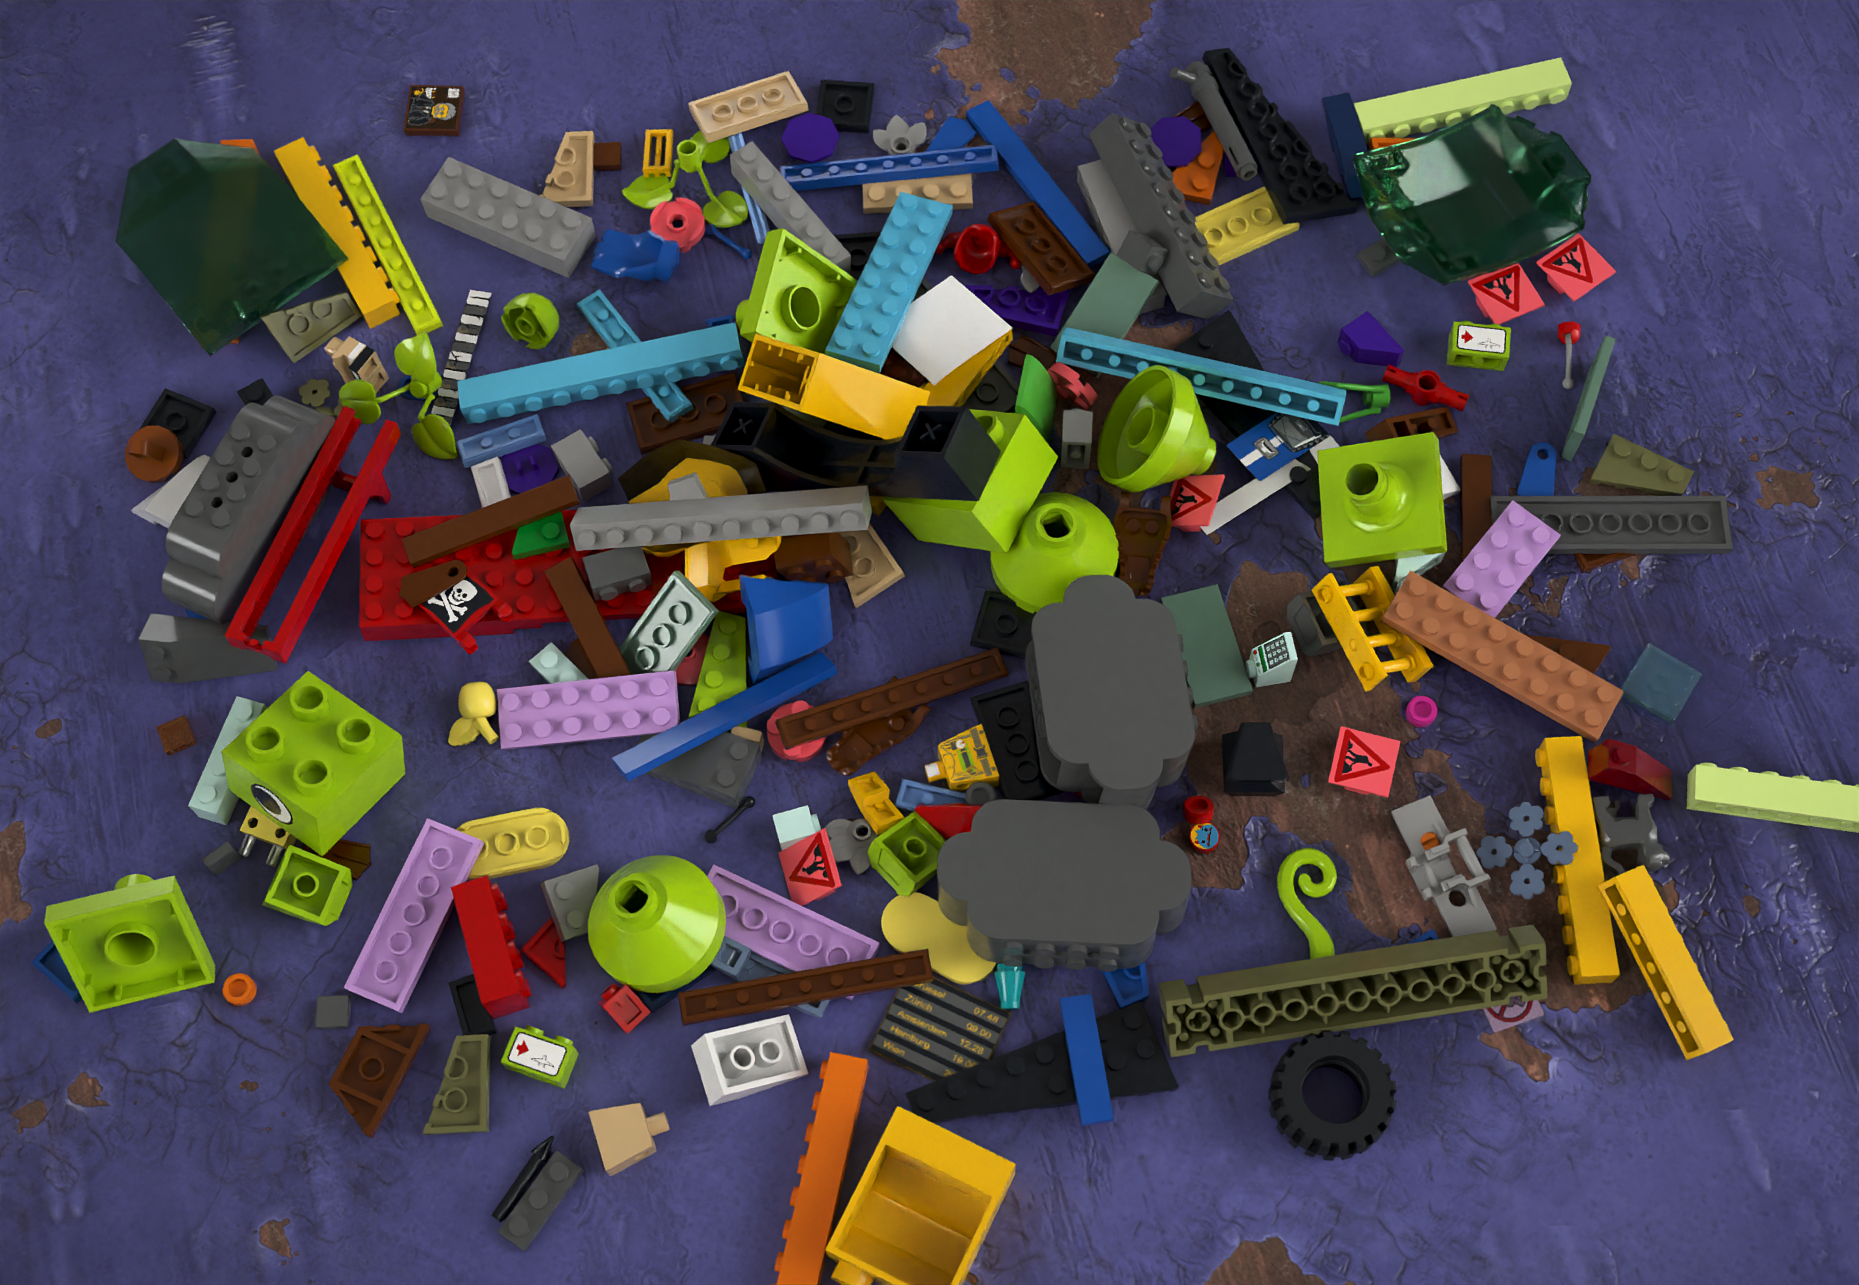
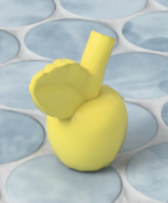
[448,681,499,746]

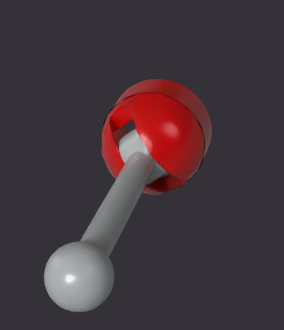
[1557,321,1581,389]

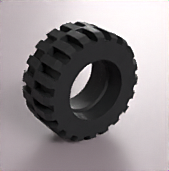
[1268,1030,1397,1161]

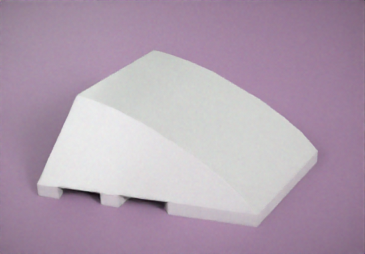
[131,455,210,529]

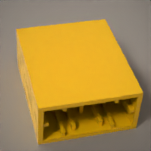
[737,334,930,440]

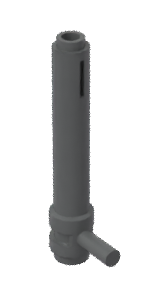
[1170,61,1257,181]

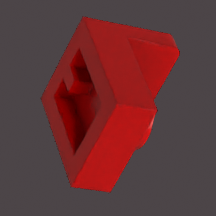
[598,983,651,1034]

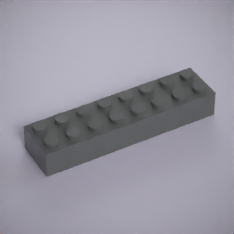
[1089,113,1234,320]

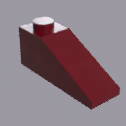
[1588,739,1672,801]

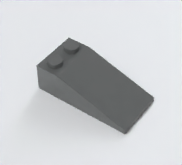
[139,614,278,683]
[637,720,763,809]

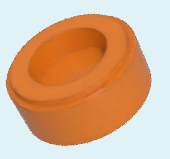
[222,973,257,1006]

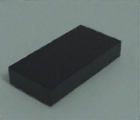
[449,974,497,1035]

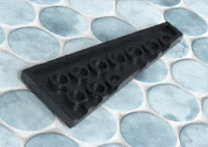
[1202,48,1359,225]
[1172,310,1321,520]
[905,1001,1178,1123]

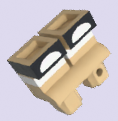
[325,336,389,393]

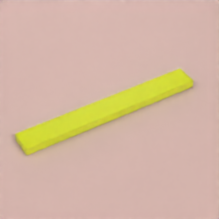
[333,154,443,335]

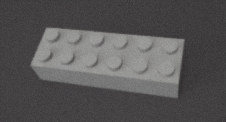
[420,157,596,278]

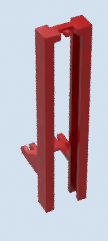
[225,406,401,664]

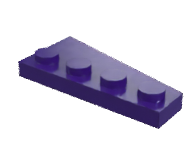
[963,285,1070,337]

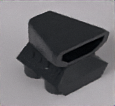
[1222,722,1289,796]

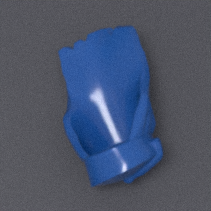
[591,229,680,283]

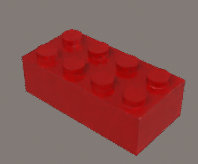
[451,875,532,1019]

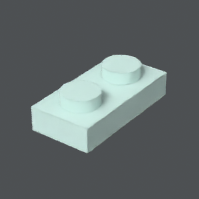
[529,642,589,684]

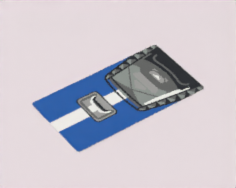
[1227,412,1330,481]

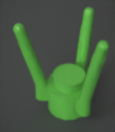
[1318,381,1390,423]

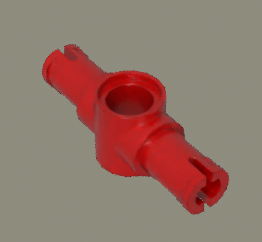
[1382,364,1469,412]

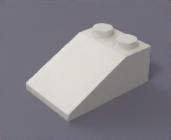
[691,1014,808,1106]

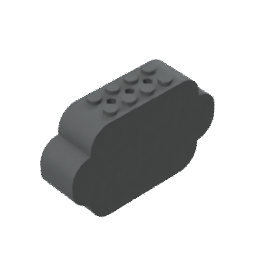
[162,395,335,624]
[1025,575,1198,809]
[937,799,1191,972]

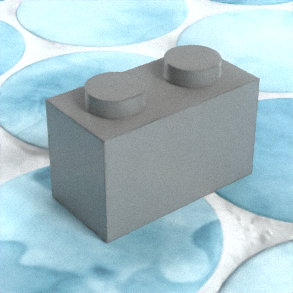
[1060,409,1093,469]
[551,429,614,502]

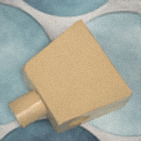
[589,1103,670,1176]

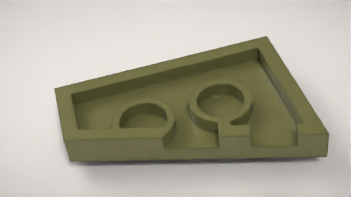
[259,292,363,363]
[1588,434,1694,496]
[422,1034,491,1135]

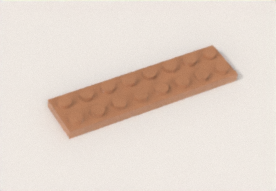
[1381,570,1624,743]

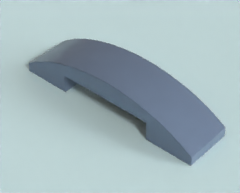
[710,936,830,1019]

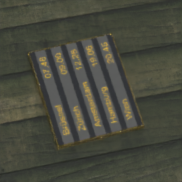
[868,977,1012,1082]

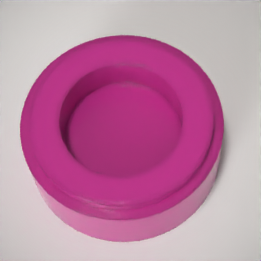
[1406,696,1438,728]

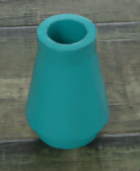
[994,963,1025,1010]

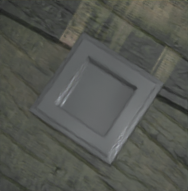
[202,841,243,876]
[315,995,352,1030]

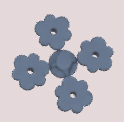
[1476,802,1578,900]

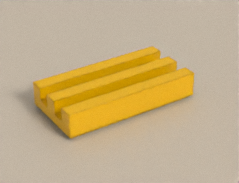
[643,129,674,177]

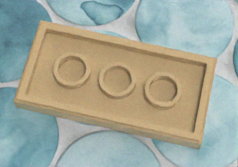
[688,71,809,143]

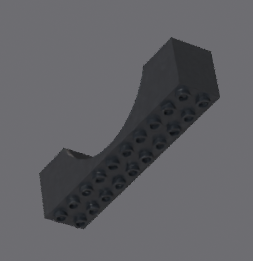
[711,402,1001,501]

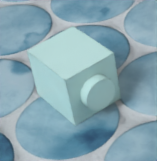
[772,805,821,851]

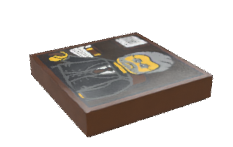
[404,85,465,136]

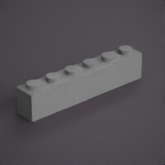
[730,141,851,274]
[1077,159,1168,314]

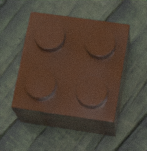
[774,532,853,583]

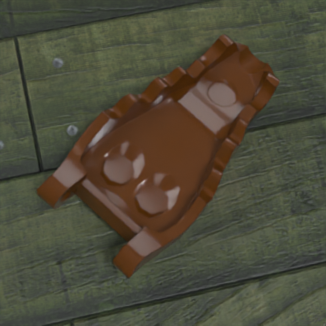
[1114,491,1172,597]
[827,676,932,776]

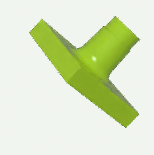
[736,228,858,355]
[1317,432,1447,568]
[44,874,215,1013]

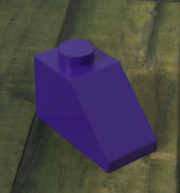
[1337,311,1404,367]

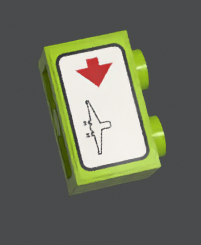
[1447,321,1511,371]
[501,1025,579,1089]

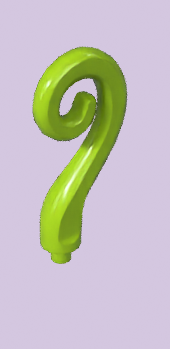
[1277,848,1337,959]

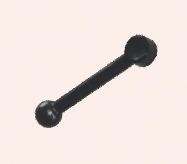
[705,796,755,843]

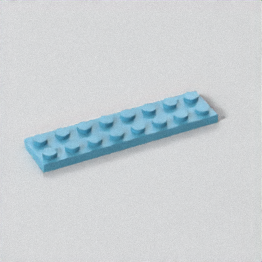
[825,192,953,373]

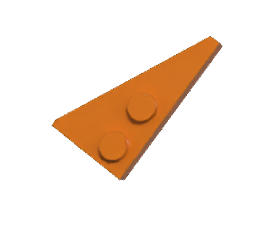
[1173,131,1224,205]

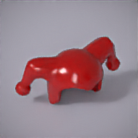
[935,224,1022,274]

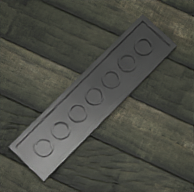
[1489,496,1733,554]

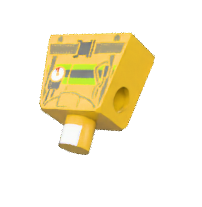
[924,724,999,792]

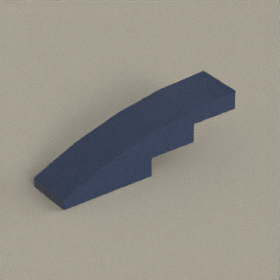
[1322,93,1377,200]

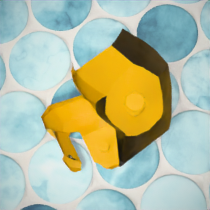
[618,439,781,602]

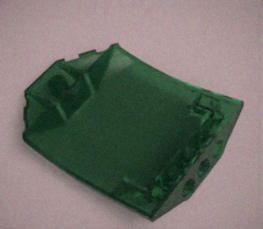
[1353,103,1592,286]
[115,138,348,356]

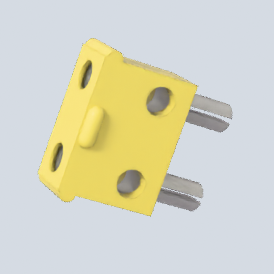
[238,806,296,867]

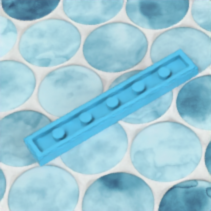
[577,289,693,423]

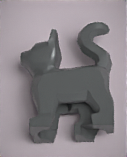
[1592,794,1670,876]

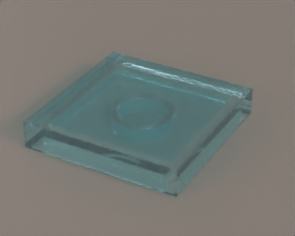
[1621,643,1702,724]

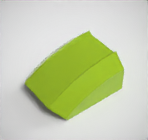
[867,811,947,897]
[262,844,353,926]

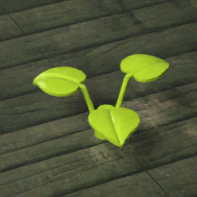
[622,131,748,228]
[339,332,459,460]

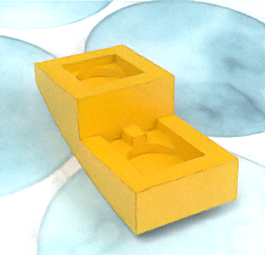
[848,771,904,835]

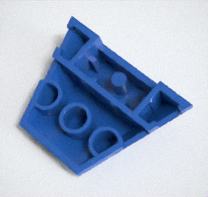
[739,575,833,686]

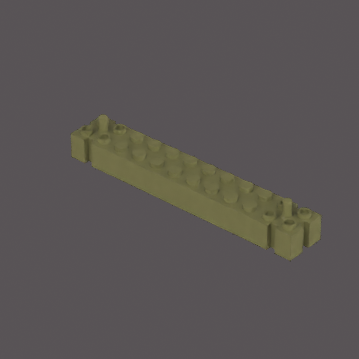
[1158,925,1547,1057]

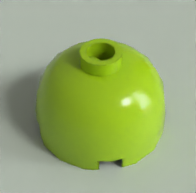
[501,292,559,350]

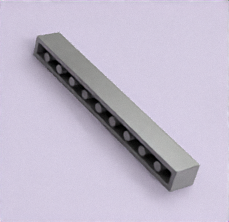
[570,486,872,551]

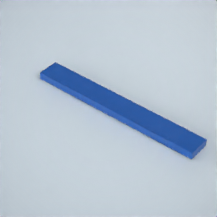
[966,100,1110,268]
[780,145,999,191]
[612,652,837,782]

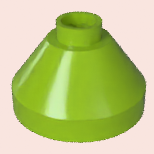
[1097,365,1216,492]
[990,492,1119,613]
[588,855,726,993]

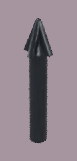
[491,1136,554,1222]

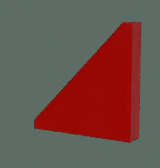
[914,803,983,840]
[520,916,566,989]

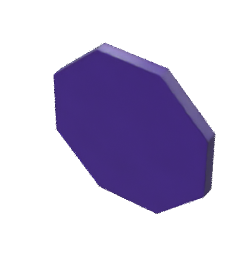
[781,112,840,164]
[1150,116,1201,168]
[501,444,559,494]

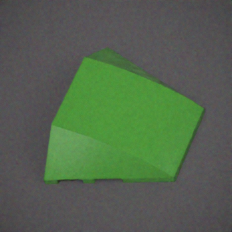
[1015,354,1058,445]

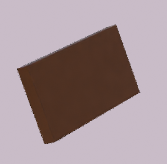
[987,201,1095,296]
[626,372,744,455]

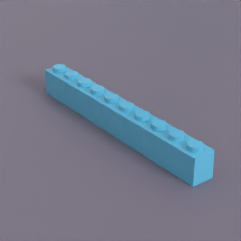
[457,322,745,424]
[1056,327,1346,426]

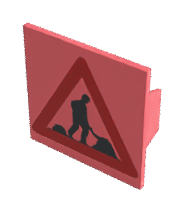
[1536,233,1616,302]
[1468,261,1545,325]
[1169,474,1225,532]
[1328,726,1401,798]
[778,828,842,906]

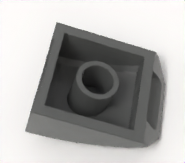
[1287,591,1371,657]

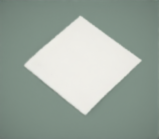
[892,275,1012,386]

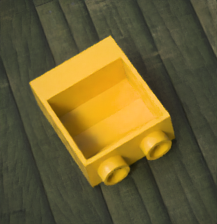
[826,1106,1016,1285]

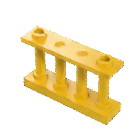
[1311,566,1434,692]

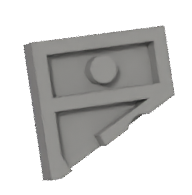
[540,865,599,942]

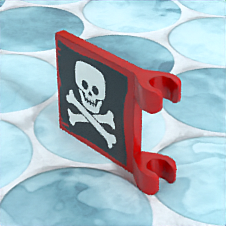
[418,570,514,655]

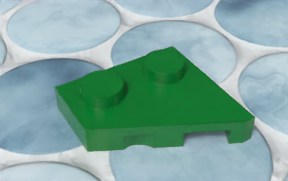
[512,511,570,560]

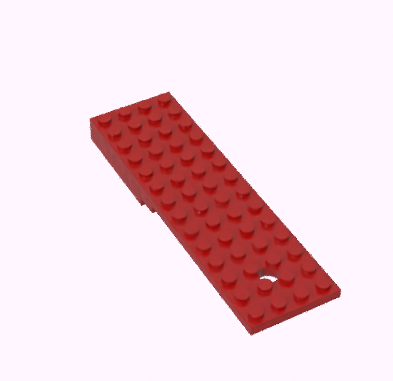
[359,510,777,641]

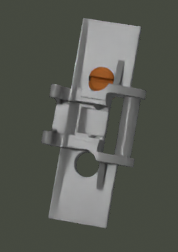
[1391,795,1497,937]

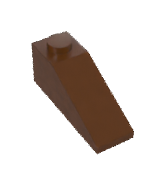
[1365,406,1458,442]

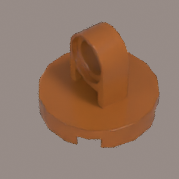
[125,425,183,483]

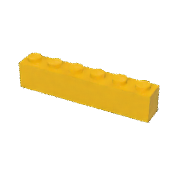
[1598,865,1734,1060]

